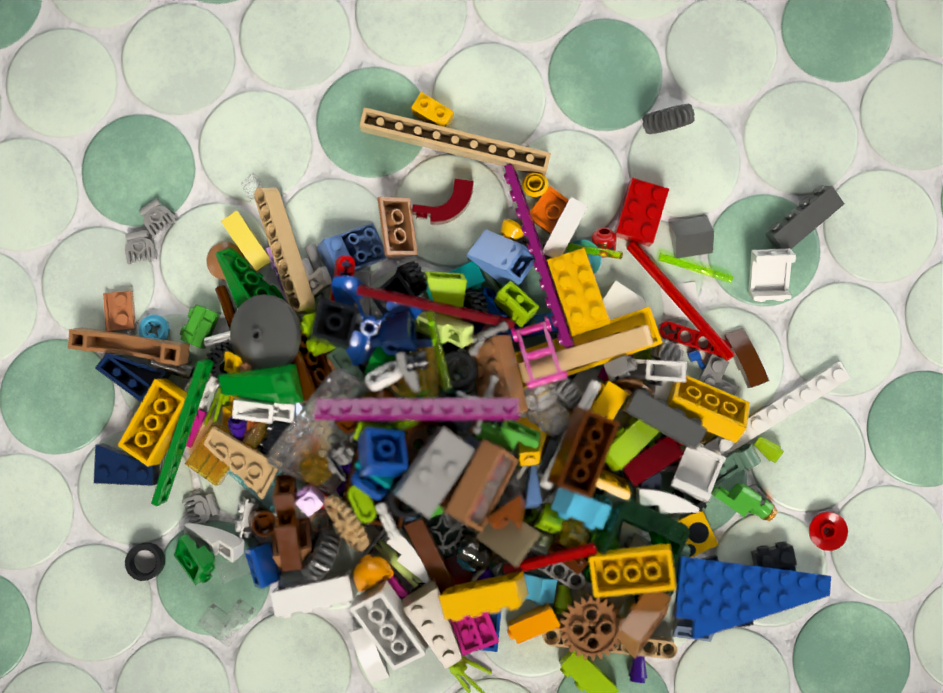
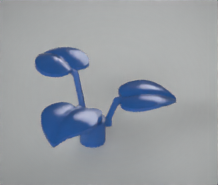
[332,276,422,366]

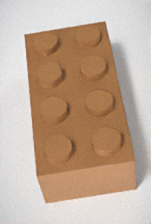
[466,335,528,422]

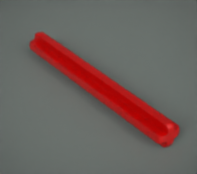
[503,543,597,574]

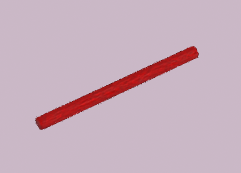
[627,241,735,361]

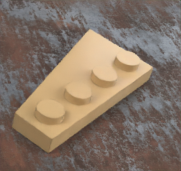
[203,426,282,499]

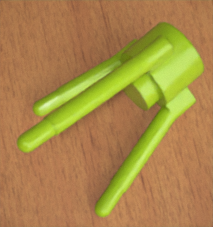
[204,388,230,426]
[449,655,492,693]

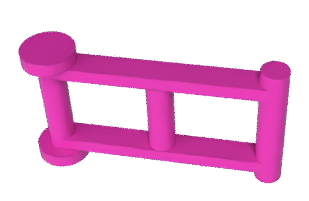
[511,316,568,389]

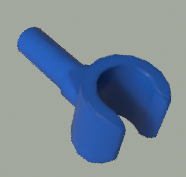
[687,350,705,371]

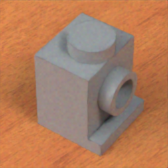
[604,355,637,382]

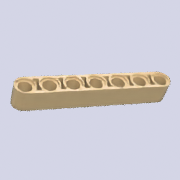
[254,187,315,313]
[518,325,654,383]
[542,625,677,659]

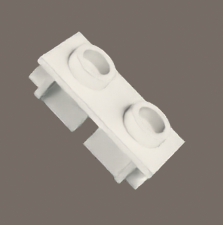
[235,496,259,538]

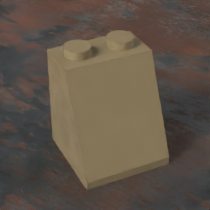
[474,505,540,567]

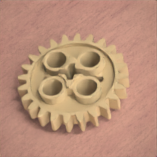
[323,494,369,552]

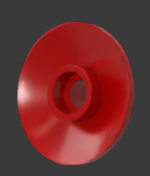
[809,512,848,551]

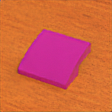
[450,611,499,656]

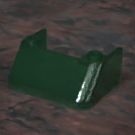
[591,499,690,571]

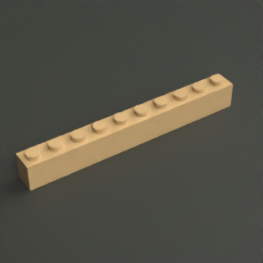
[359,108,551,176]

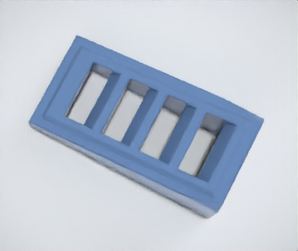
[524,465,542,510]

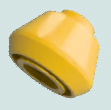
[522,172,548,197]
[500,219,524,242]

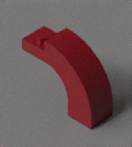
[412,179,474,225]

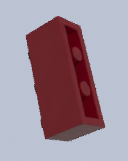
[620,435,684,489]

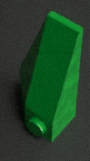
[215,247,284,308]
[218,364,304,405]

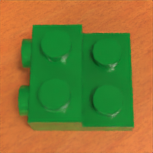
[174,534,216,586]

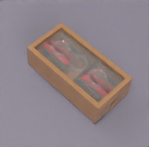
[445,440,519,532]

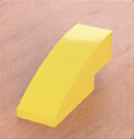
[221,211,271,272]

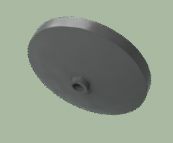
[230,295,301,370]

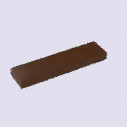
[404,516,455,591]

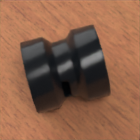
[405,349,429,372]

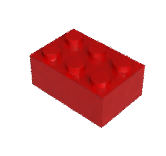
[614,178,669,247]

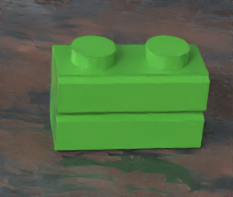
[180,304,221,349]

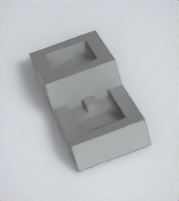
[396,352,421,393]

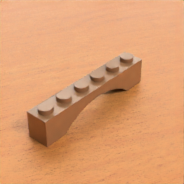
[68,327,190,365]

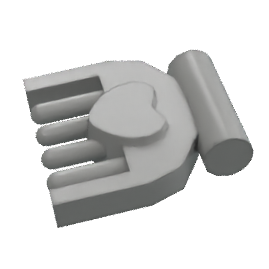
[139,198,177,237]
[125,230,157,264]
[182,493,219,524]

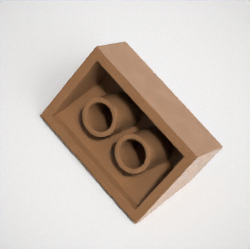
[377,197,418,259]
[617,591,672,659]

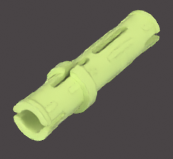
[373,539,422,588]

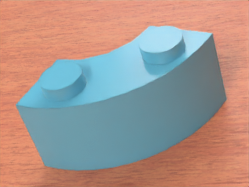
[551,487,611,530]
[502,571,557,606]

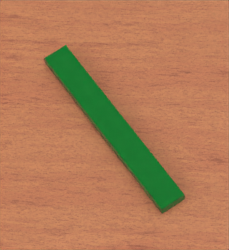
[151,359,213,507]

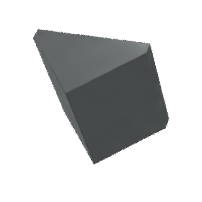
[669,215,714,259]

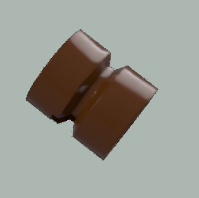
[248,507,276,537]

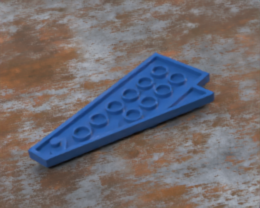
[673,556,831,639]

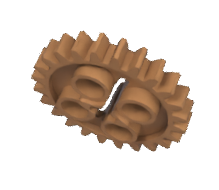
[559,594,622,661]

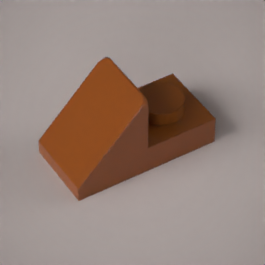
[487,495,526,530]

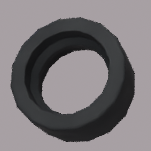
[438,351,478,390]
[385,479,419,518]
[125,542,165,581]

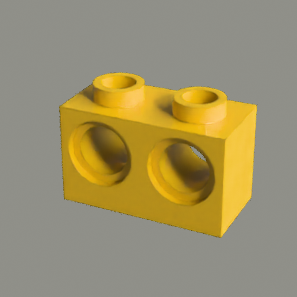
[411,92,454,128]

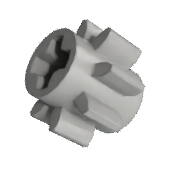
[329,441,355,465]

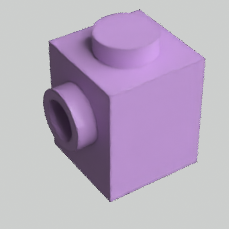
[295,482,325,517]

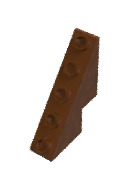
[273,473,302,571]

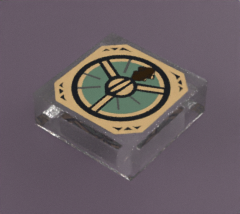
[309,511,331,533]

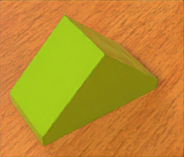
[533,502,562,533]

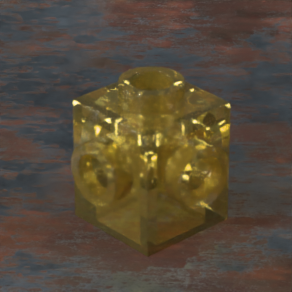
[298,452,332,487]
[559,517,589,548]

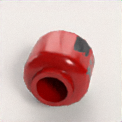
[592,228,617,258]

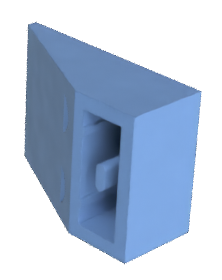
[317,223,387,281]
[466,229,535,287]

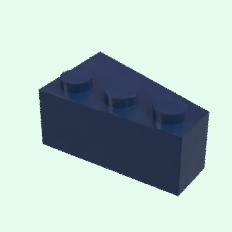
[95,353,171,403]
[93,443,160,486]

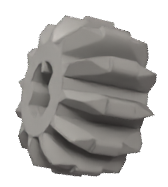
[650,339,685,362]
[549,378,582,410]

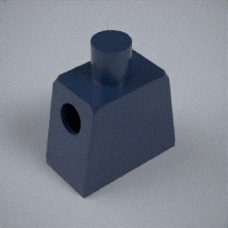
[370,310,417,355]

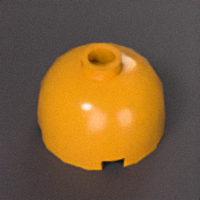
[353,555,394,592]

